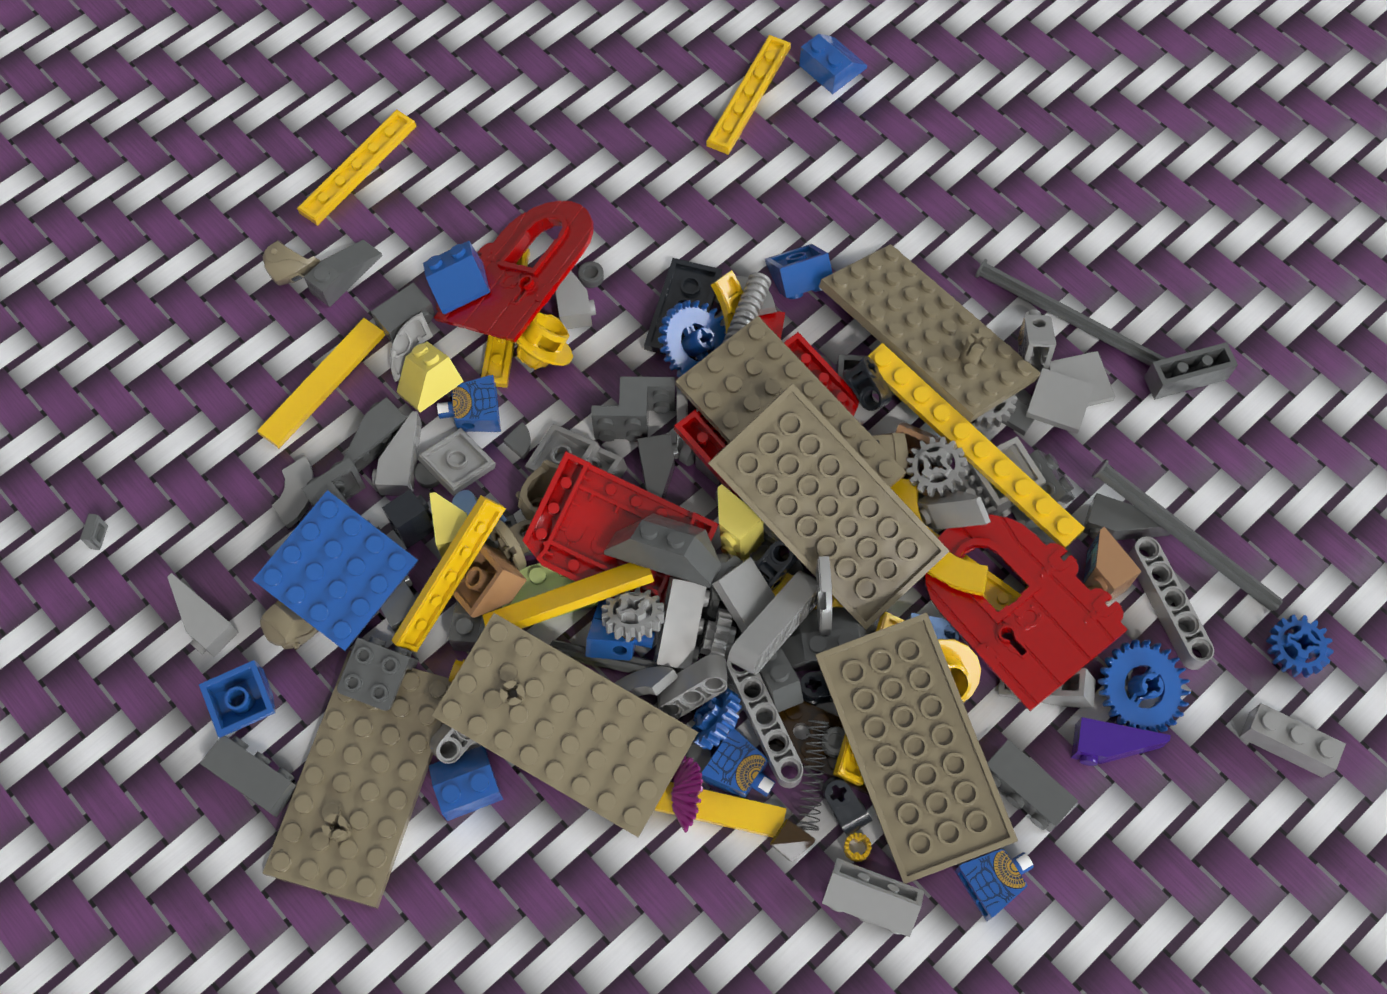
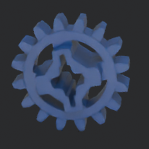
[1266,615,1334,678]
[691,688,742,750]

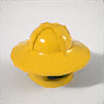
[516,312,573,370]
[938,639,981,703]

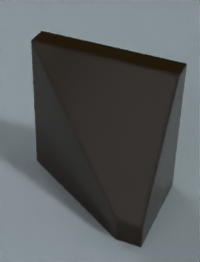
[770,819,816,862]

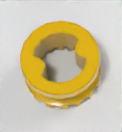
[843,832,871,862]

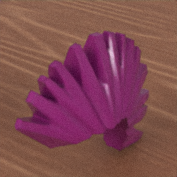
[671,756,703,833]

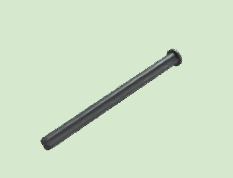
[975,259,1166,366]
[1092,459,1283,611]
[550,640,760,698]

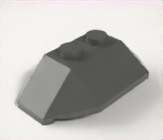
[604,513,721,588]
[781,607,877,672]

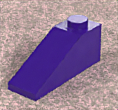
[1071,717,1171,766]

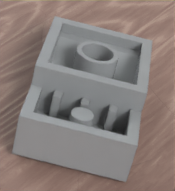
[525,424,628,478]
[953,436,1046,515]

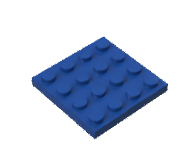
[253,490,418,651]

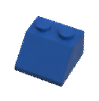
[799,34,867,94]
[423,241,490,314]
[765,244,833,299]
[199,660,276,738]
[429,745,504,821]

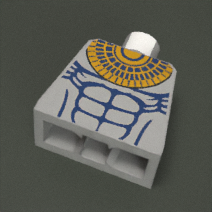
[1018,310,1056,372]

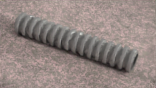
[722,272,771,344]

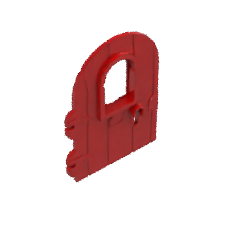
[433,201,594,343]
[925,515,1128,712]

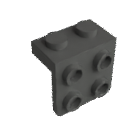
[1010,449,1075,523]
[337,636,419,711]

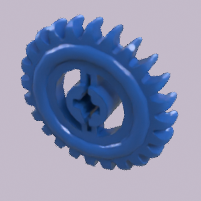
[658,300,726,378]
[1098,639,1191,732]

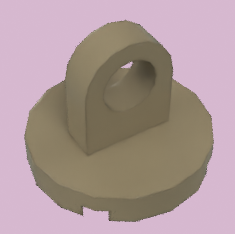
[490,519,532,571]

